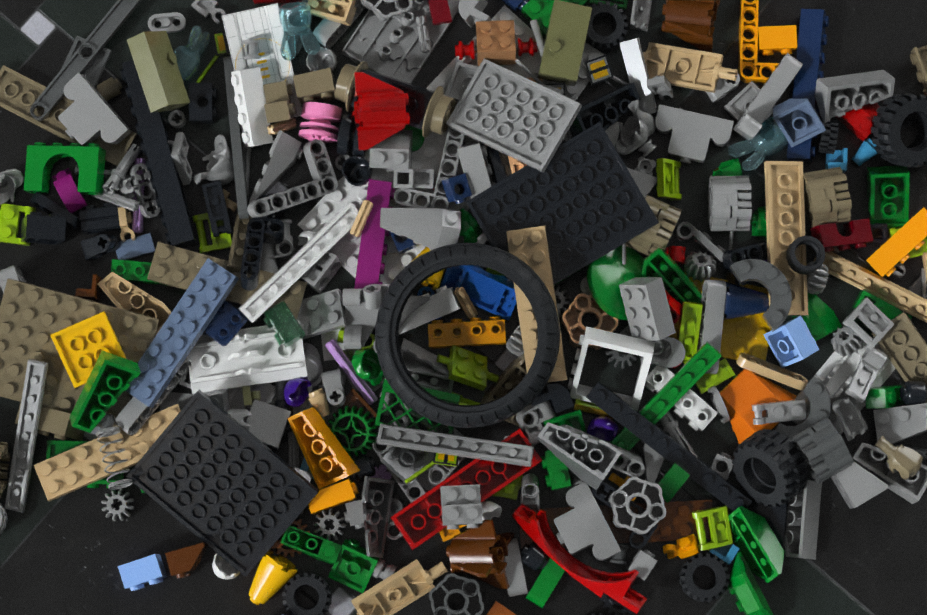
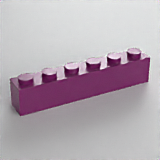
[354,179,396,289]

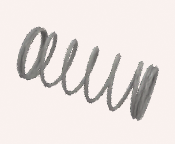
[96,426,133,490]

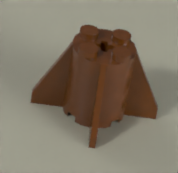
[662,0,720,53]
[446,520,514,589]

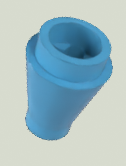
[852,138,878,167]

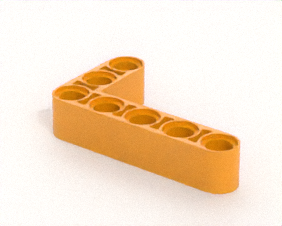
[738,0,779,84]

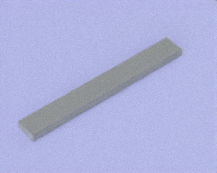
[4,359,49,513]
[377,424,534,467]

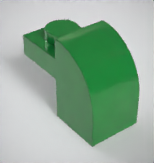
[657,463,690,503]

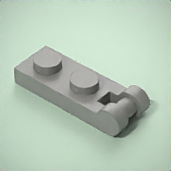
[752,399,806,425]

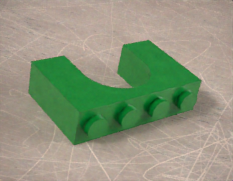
[24,142,106,195]

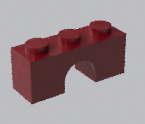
[810,218,873,253]

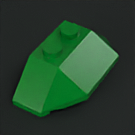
[641,247,702,312]
[728,506,785,583]
[728,551,773,615]

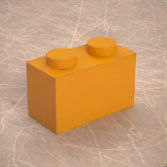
[758,25,797,56]

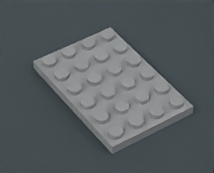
[446,58,582,173]

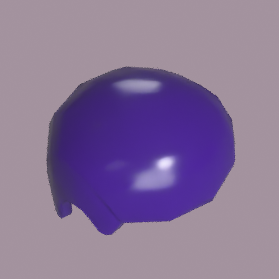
[284,378,312,407]
[587,416,618,441]

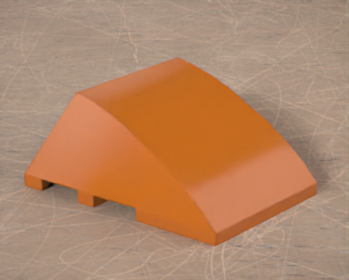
[719,369,796,445]

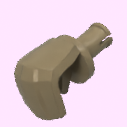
[874,436,923,480]

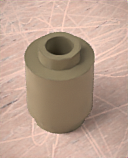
[96,77,123,101]

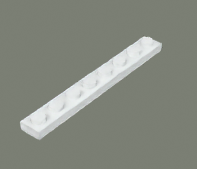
[238,202,359,323]

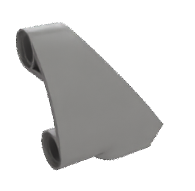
[342,284,390,349]

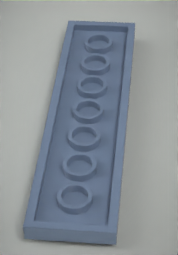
[126,258,239,408]

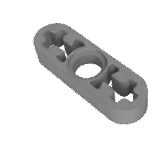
[130,163,160,218]

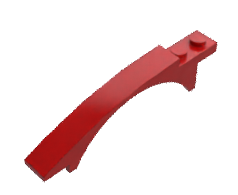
[512,504,647,614]

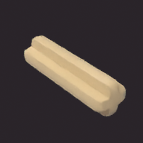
[267,118,297,135]
[350,200,374,237]
[454,287,478,319]

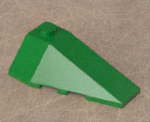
[792,292,842,341]

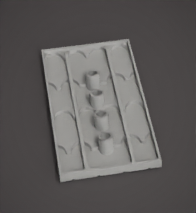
[341,0,459,83]

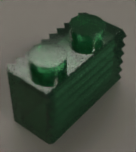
[263,301,305,348]

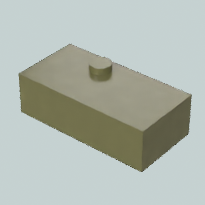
[538,0,592,86]
[127,31,190,113]

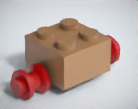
[455,20,537,66]

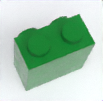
[540,450,571,491]

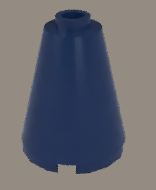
[723,282,769,320]

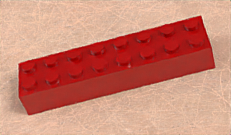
[391,429,542,551]

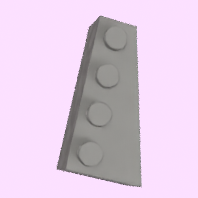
[873,403,927,444]

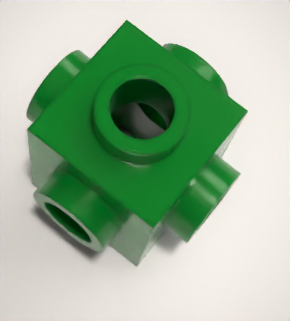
[750,206,767,237]

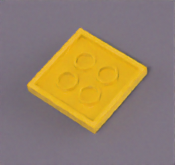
[50,311,126,388]

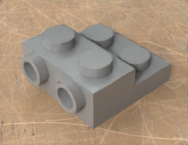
[440,484,483,530]

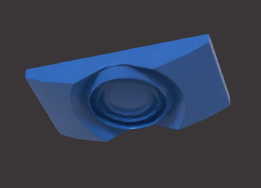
[440,265,517,321]

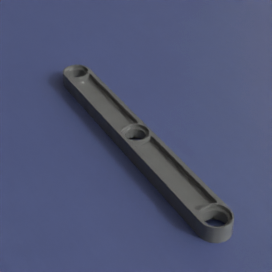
[30,0,142,121]
[223,56,249,219]

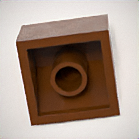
[165,543,208,579]

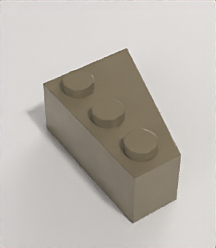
[15,403,85,441]

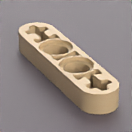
[736,353,808,391]

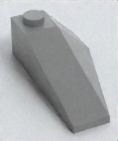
[380,208,461,251]

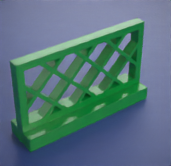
[375,379,461,434]

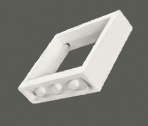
[567,326,655,411]

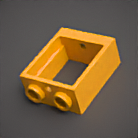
[308,479,359,514]

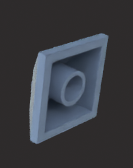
[773,99,826,147]

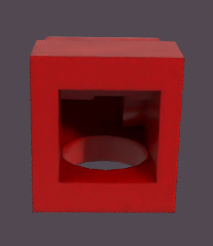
[665,246,686,266]

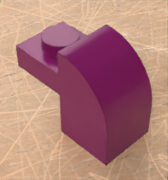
[52,168,87,213]

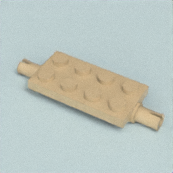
[643,42,738,93]
[351,559,448,615]

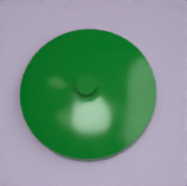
[587,245,644,320]

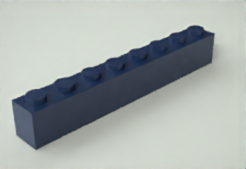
[787,9,829,163]

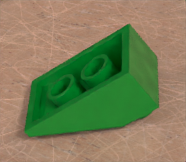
[867,166,910,228]

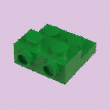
[328,539,380,593]

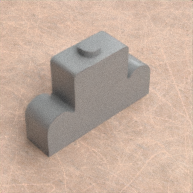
[58,73,132,146]
[655,104,734,164]
[554,482,621,561]

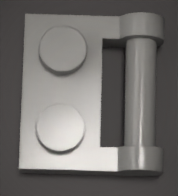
[842,297,894,350]

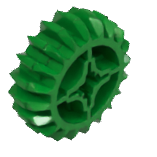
[328,405,378,457]

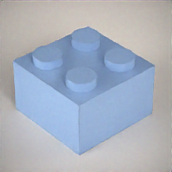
[763,316,819,368]
[118,554,167,591]

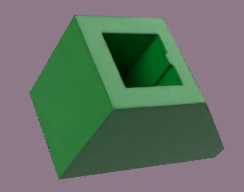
[865,385,905,409]

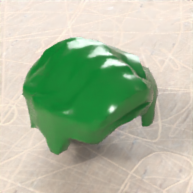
[459,208,482,243]
[351,348,384,386]

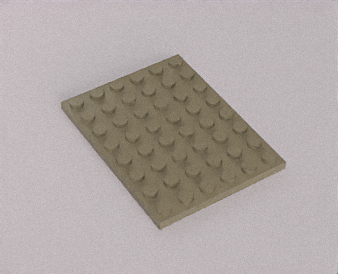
[0,278,160,427]

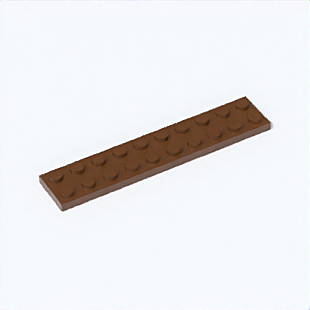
[520,500,713,549]

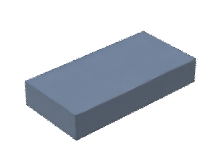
[116,233,155,261]

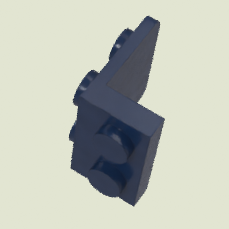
[204,300,247,346]

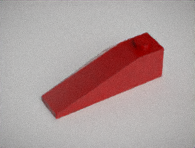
[835,103,879,142]

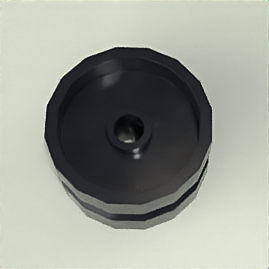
[337,113,366,158]

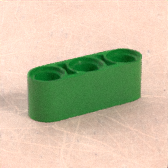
[526,558,565,608]

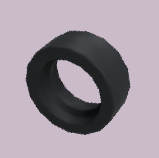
[786,236,825,275]

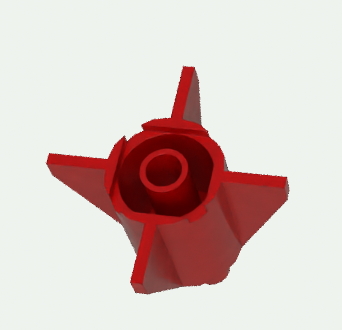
[352,72,410,151]

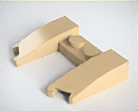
[303,0,357,26]

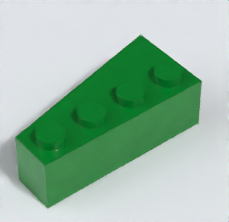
[70,350,141,433]

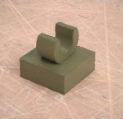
[242,386,261,409]

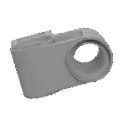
[516,400,556,446]

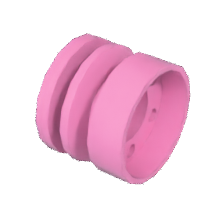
[298,102,342,143]

